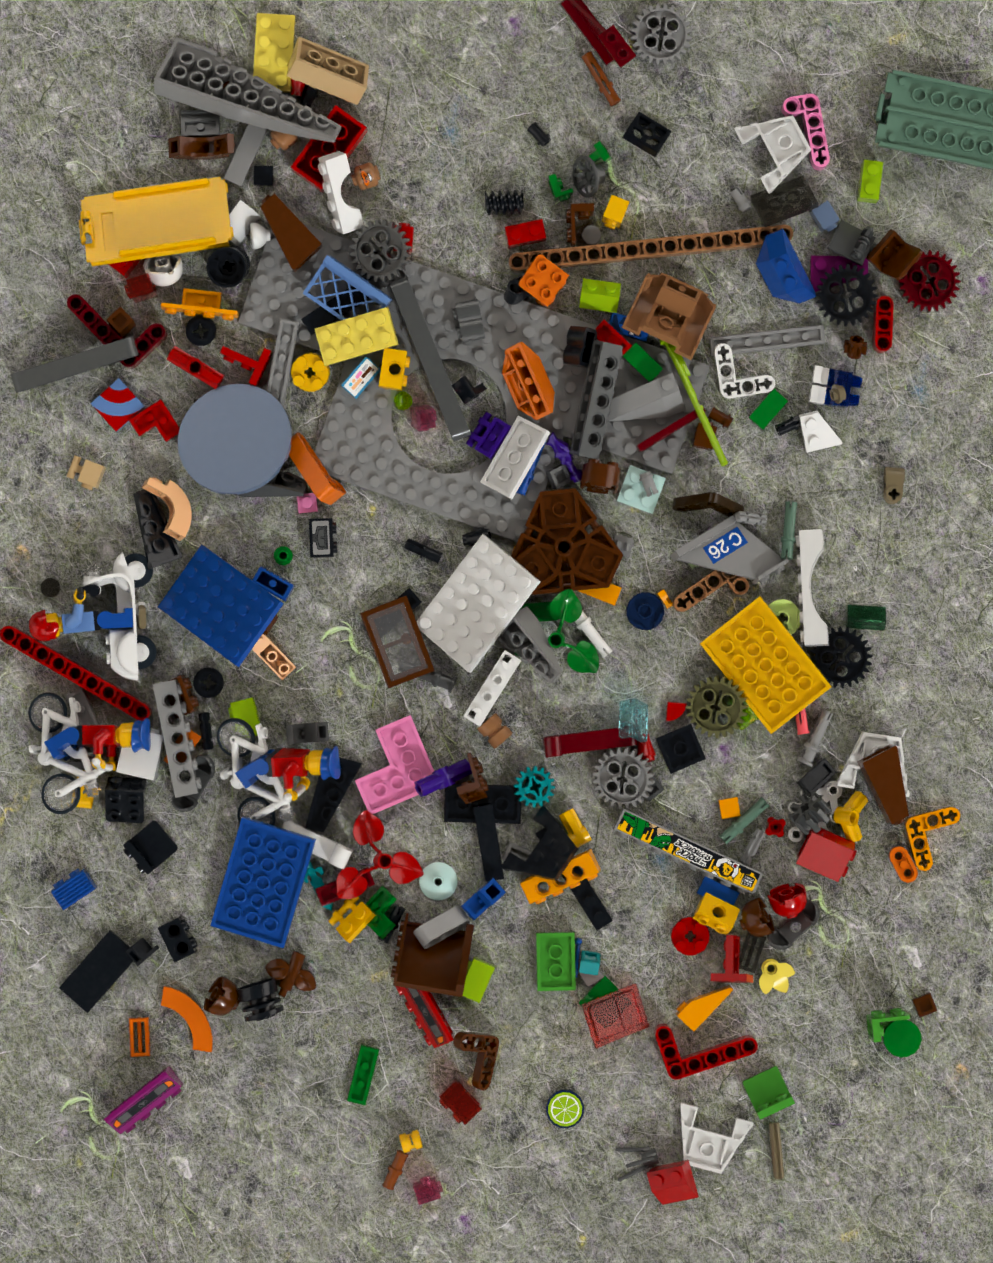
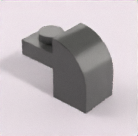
[286,722,329,744]

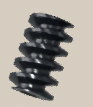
[485,190,524,216]

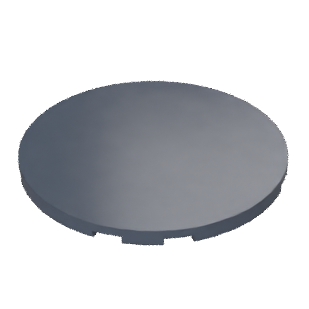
[178,384,292,495]

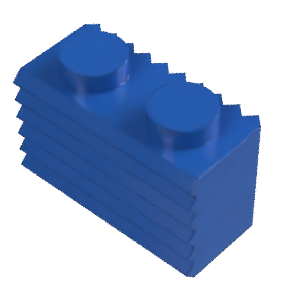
[252,567,295,602]
[51,868,97,910]

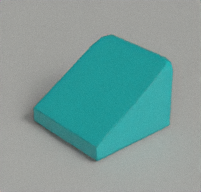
[579,950,601,975]

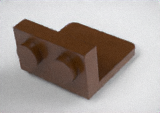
[866,229,923,280]

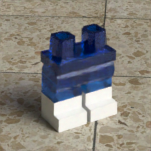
[808,365,863,408]

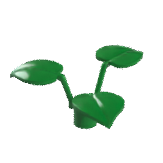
[514,589,599,673]

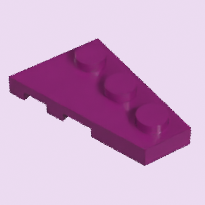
[810,255,868,292]

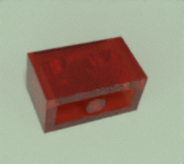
[124,273,158,303]
[439,1079,482,1125]

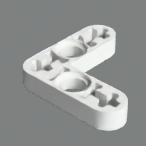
[714,343,775,398]

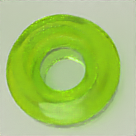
[394,391,412,411]

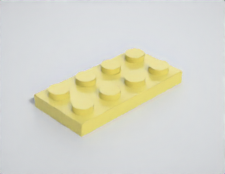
[253,13,296,93]
[315,307,399,366]

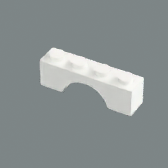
[318,151,363,234]

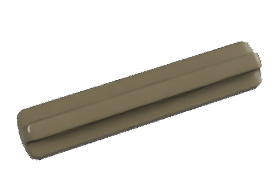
[769,1122,784,1179]

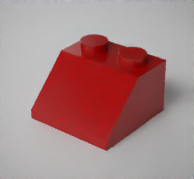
[647,1160,699,1205]

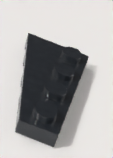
[133,489,183,570]
[305,757,362,833]

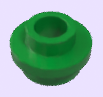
[274,546,293,565]

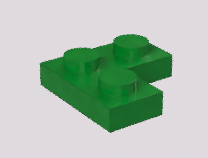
[366,885,397,939]

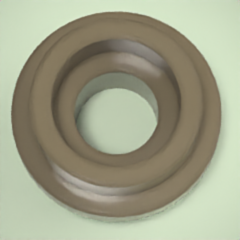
[830,384,846,404]

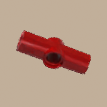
[166,346,225,389]

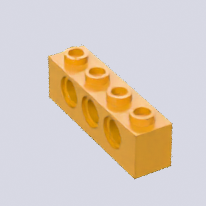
[520,849,601,905]

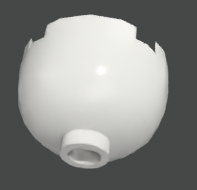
[143,254,183,286]

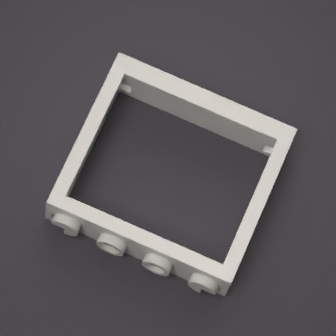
[463,650,521,727]

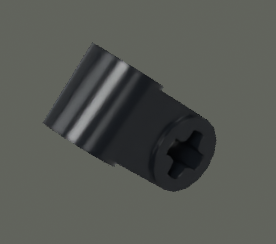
[504,271,532,305]

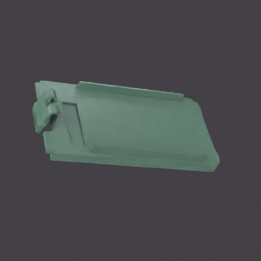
[874,70,993,170]

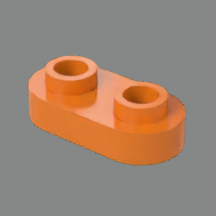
[889,846,918,883]

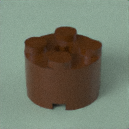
[580,459,621,494]

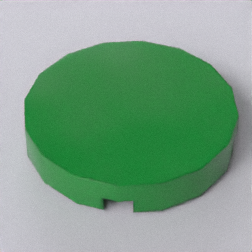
[883,1020,922,1058]

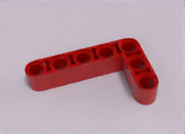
[654,1024,758,1080]

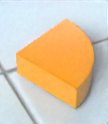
[656,590,673,609]

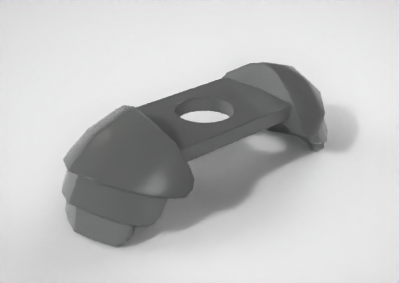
[171,755,215,812]
[767,899,820,950]

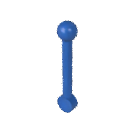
[575,938,582,978]

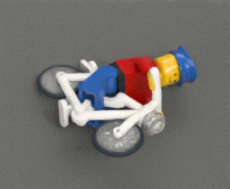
[28,692,151,814]
[217,718,341,826]

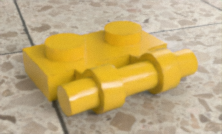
[328,896,376,943]

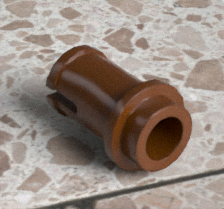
[708,407,733,428]

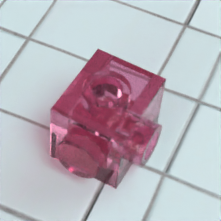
[410,405,437,431]
[413,1175,444,1205]

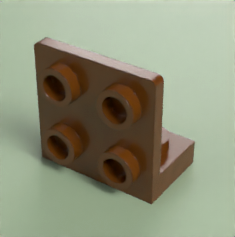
[566,203,594,247]
[167,675,199,719]
[457,752,489,804]

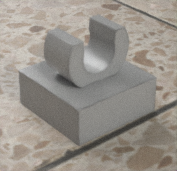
[614,534,634,558]

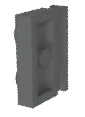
[181,110,220,138]

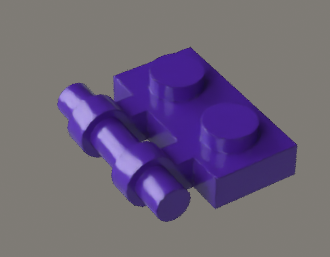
[465,411,511,460]

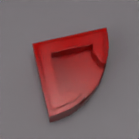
[666,702,687,721]

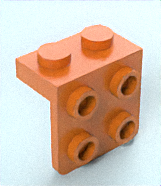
[518,254,569,307]

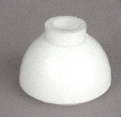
[250,223,271,250]

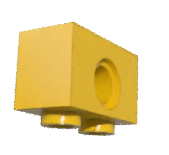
[602,195,629,230]
[379,348,411,391]
[693,892,740,935]

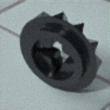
[186,315,216,346]
[193,667,224,698]

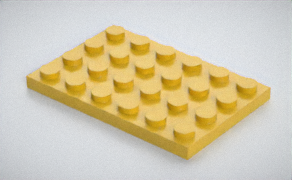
[700,596,832,734]

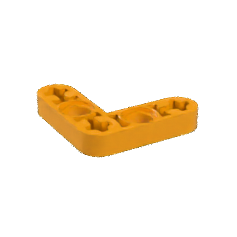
[905,807,960,871]

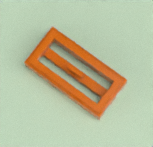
[129,1017,151,1057]

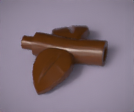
[265,950,316,997]

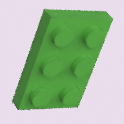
[536,932,576,991]

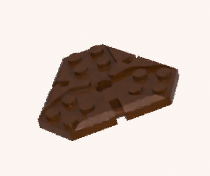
[511,488,623,595]

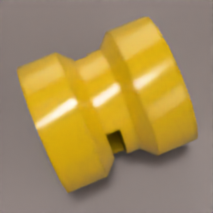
[399,1129,423,1153]

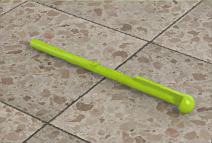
[660,340,728,466]

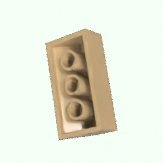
[287,37,369,105]

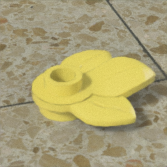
[759,958,795,994]

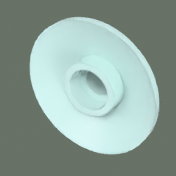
[419,862,457,900]

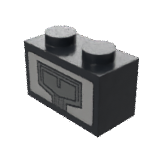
[309,518,338,558]

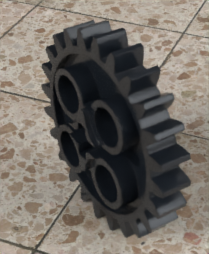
[816,264,879,326]
[810,626,873,689]

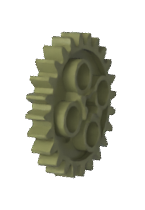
[686,676,749,738]

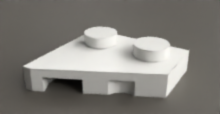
[799,411,842,453]

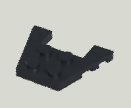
[500,805,578,881]

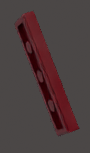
[636,408,706,453]

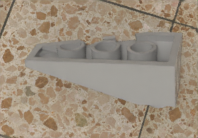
[607,373,686,422]
[498,607,563,683]

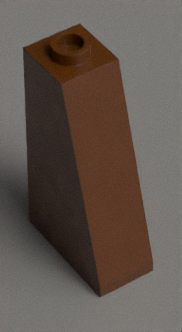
[260,193,323,272]
[857,744,909,825]

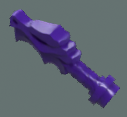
[546,432,582,483]

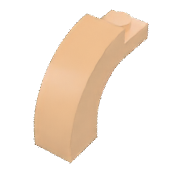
[142,477,192,541]

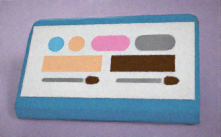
[341,357,381,399]

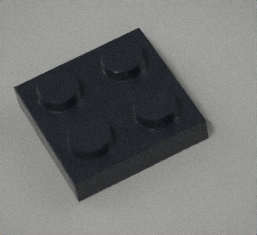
[655,723,706,774]

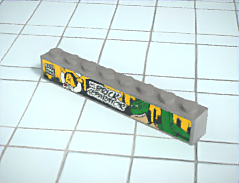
[613,808,763,896]

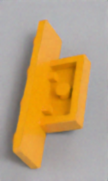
[161,288,239,321]

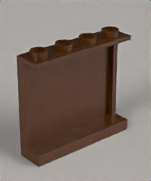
[391,913,474,997]

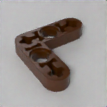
[453,1032,499,1091]

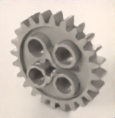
[630,3,692,67]
[592,746,655,809]

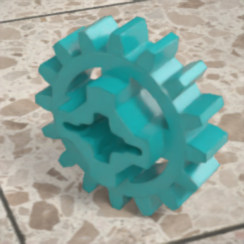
[513,766,555,808]

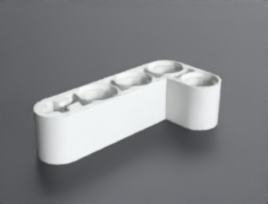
[281,819,353,869]

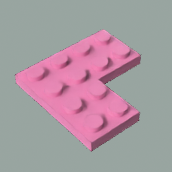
[355,715,434,814]

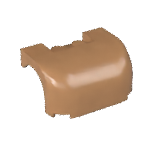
[622,273,716,360]

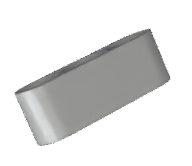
[413,905,470,949]

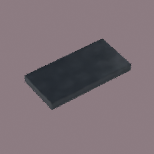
[444,784,521,824]
[59,930,133,1013]

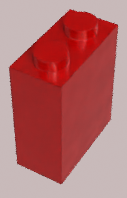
[796,827,857,882]

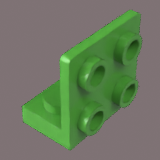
[866,1008,910,1042]
[742,1066,795,1120]

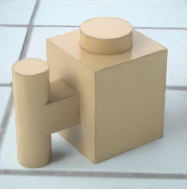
[66,455,106,490]

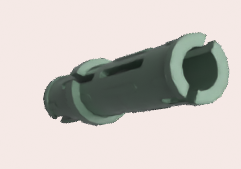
[780,501,798,560]
[719,797,769,844]

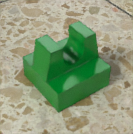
[589,141,612,163]

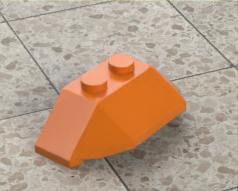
[502,342,555,420]

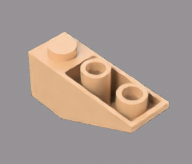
[252,634,296,680]

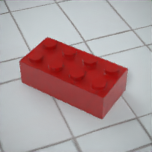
[291,105,368,193]

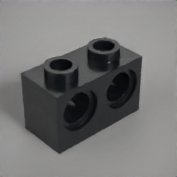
[158,916,198,963]

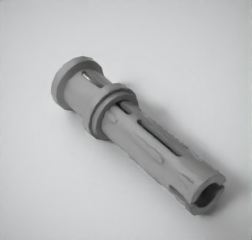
[796,709,833,767]

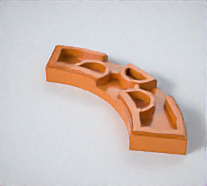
[161,986,213,1052]

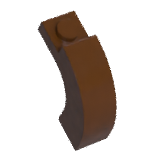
[168,133,235,160]

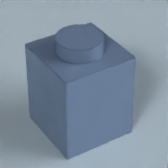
[809,200,840,233]

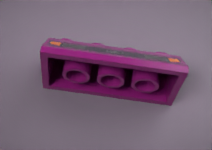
[104,1066,183,1134]

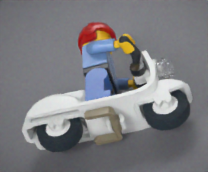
[29,552,157,681]

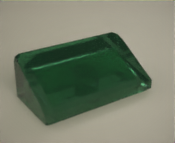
[846,605,886,630]

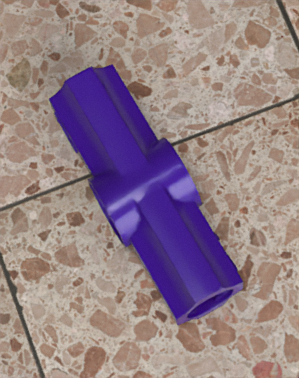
[414,759,472,797]

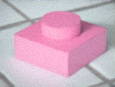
[297,493,318,514]

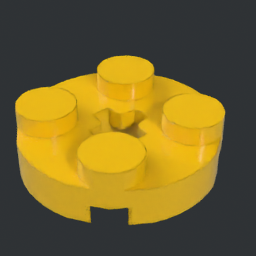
[291,352,330,392]

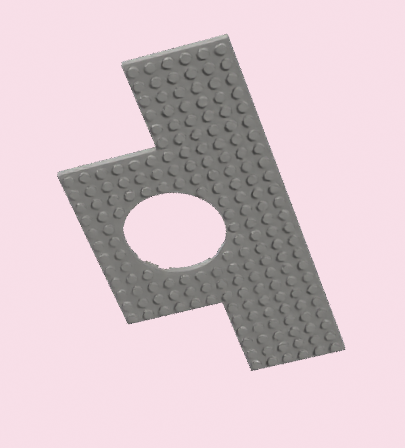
[238,224,710,542]

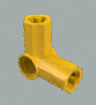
[833,791,868,842]

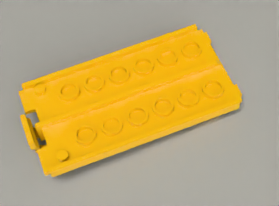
[79,177,234,266]

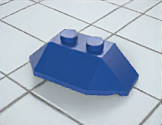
[756,229,816,304]

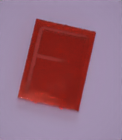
[582,983,650,1049]

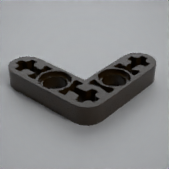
[673,492,744,517]

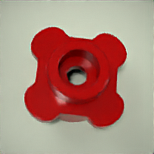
[765,817,786,837]

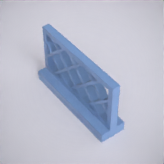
[303,255,393,321]

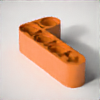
[289,432,346,505]

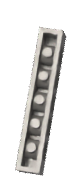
[153,679,202,798]

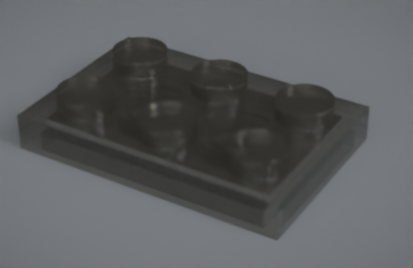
[750,175,818,227]

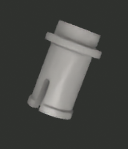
[730,187,752,213]
[639,471,658,497]

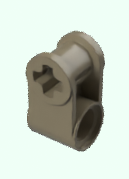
[883,467,905,505]

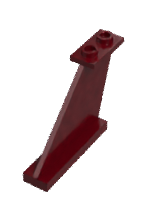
[561,0,636,68]

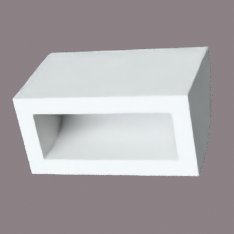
[229,200,260,246]

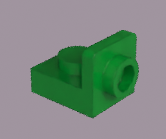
[547,174,573,202]

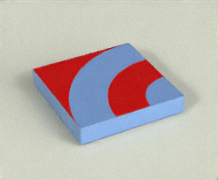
[90,378,145,432]

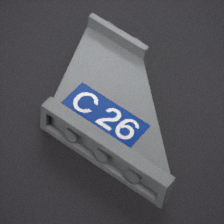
[670,514,789,585]

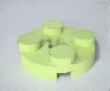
[768,599,801,635]

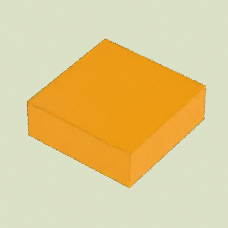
[718,797,741,819]

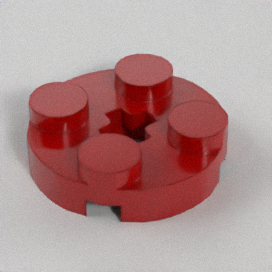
[671,917,710,956]

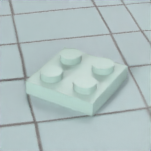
[617,465,666,514]

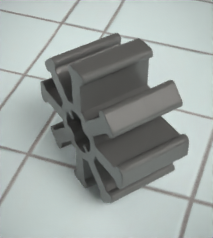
[788,792,832,835]

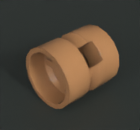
[477,713,513,749]

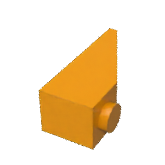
[676,985,733,1032]

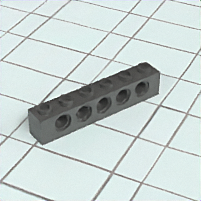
[570,340,623,460]

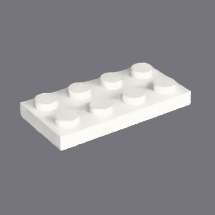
[480,416,550,499]

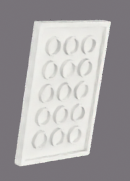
[416,534,541,673]

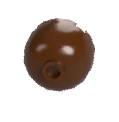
[739,897,775,937]
[204,976,240,1016]

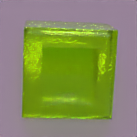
[738,704,758,730]

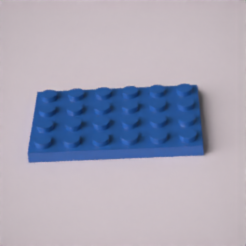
[158,544,284,667]
[210,816,316,948]

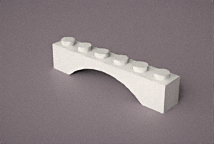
[796,529,829,647]

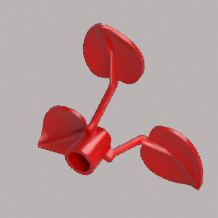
[336,810,424,899]

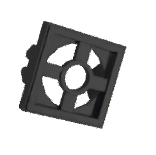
[622,112,672,157]

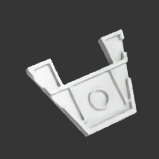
[734,115,811,194]
[836,732,910,797]
[680,1102,753,1174]

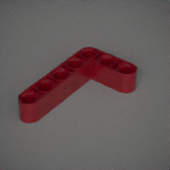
[67,294,167,369]
[542,726,638,757]

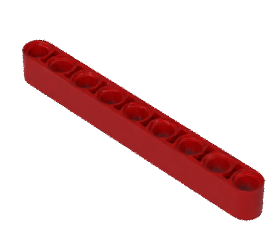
[0,626,152,721]

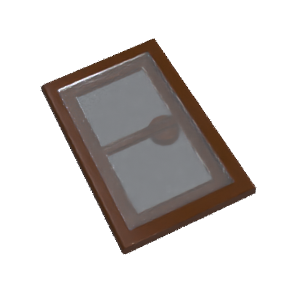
[360,596,435,689]

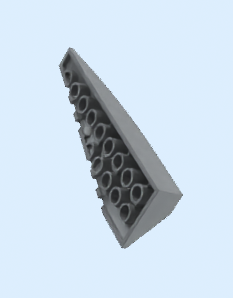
[154,37,341,143]

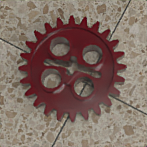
[897,250,961,313]

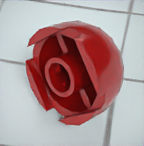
[767,883,807,918]

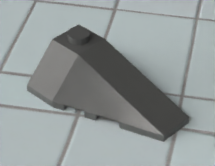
[233,471,307,497]

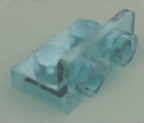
[619,698,648,742]

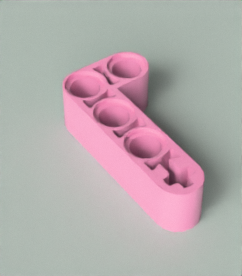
[781,94,830,170]

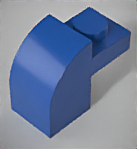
[461,878,506,921]

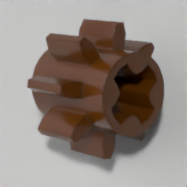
[843,335,867,359]

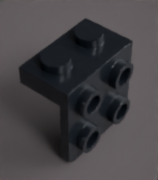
[105,776,147,823]
[123,821,178,875]

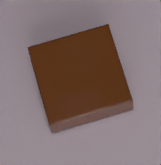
[912,992,938,1018]

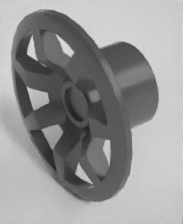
[572,156,606,198]

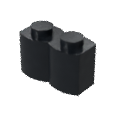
[563,326,597,368]

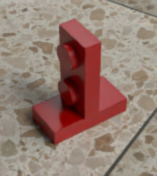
[220,346,273,387]
[710,935,753,983]

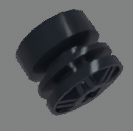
[206,244,251,288]
[236,978,284,1022]

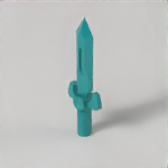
[304,862,333,911]

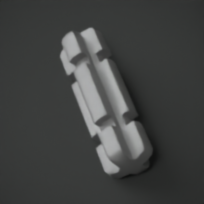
[734,511,767,525]
[740,829,765,865]

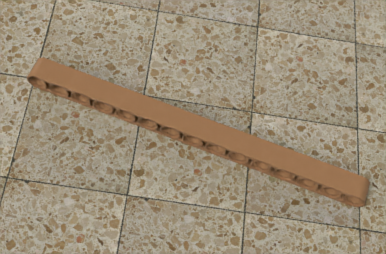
[509,225,793,273]

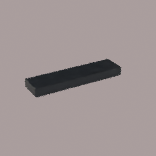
[301,277,369,336]
[473,803,504,882]

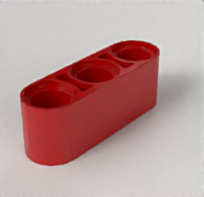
[872,296,894,353]

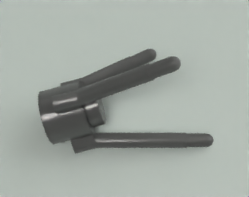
[615,1146,659,1182]

